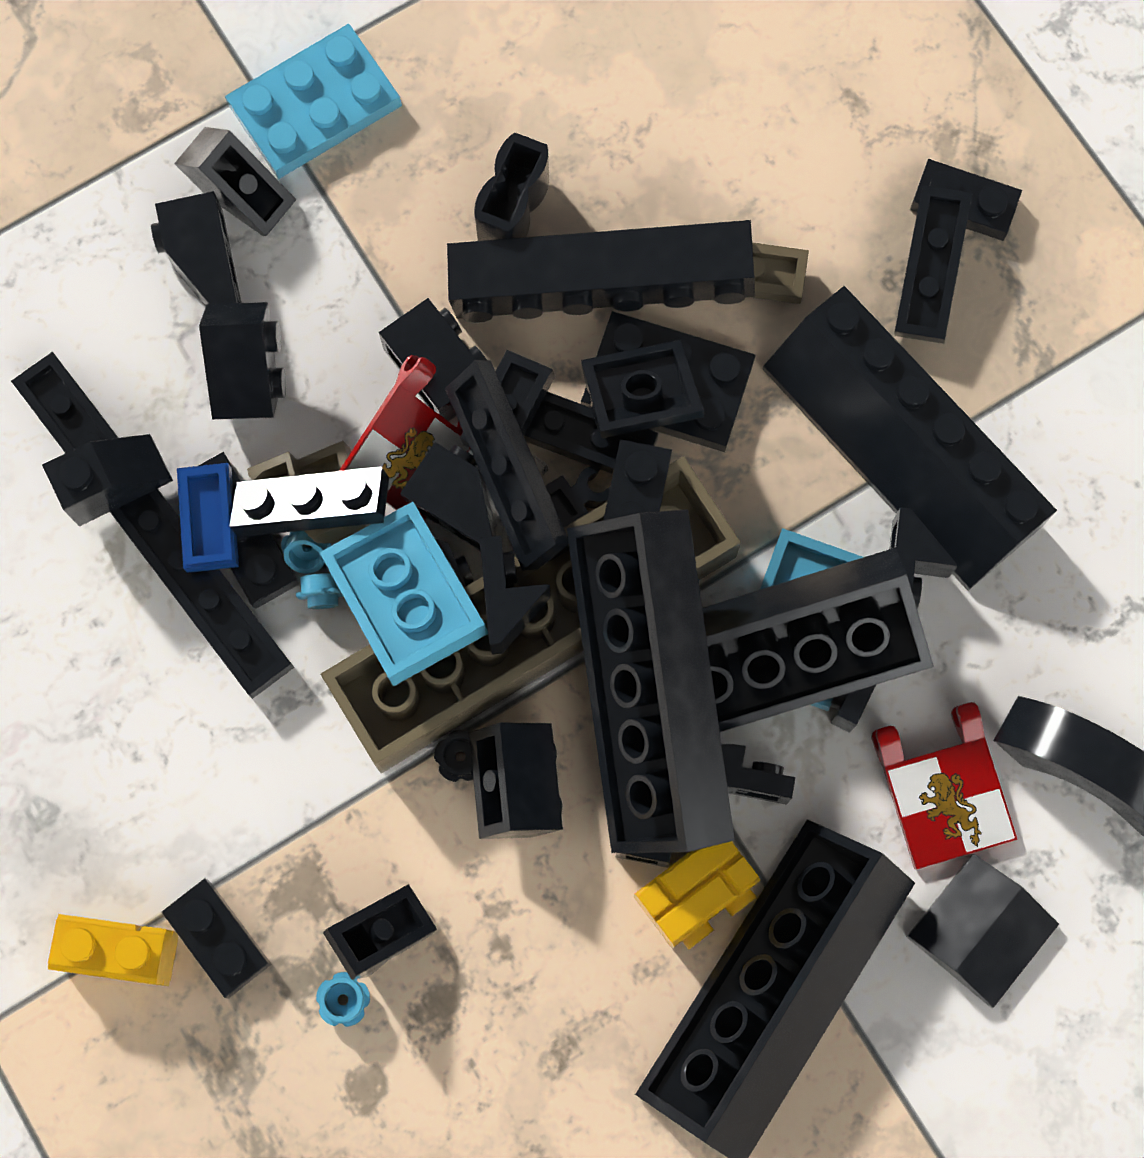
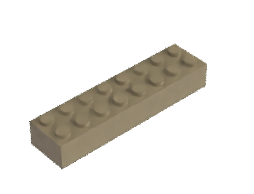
[320,456,741,774]

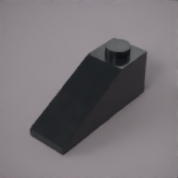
[151,191,242,306]

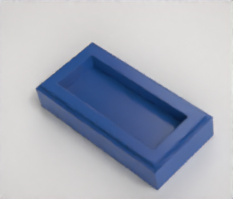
[177,463,239,573]

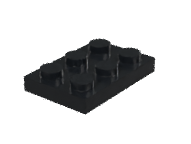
[581,311,756,452]

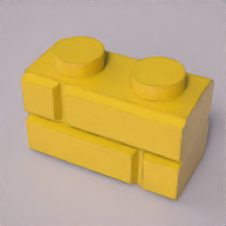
[633,841,761,950]
[48,914,178,986]

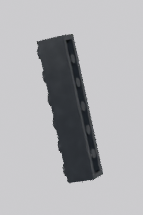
[447,220,755,323]

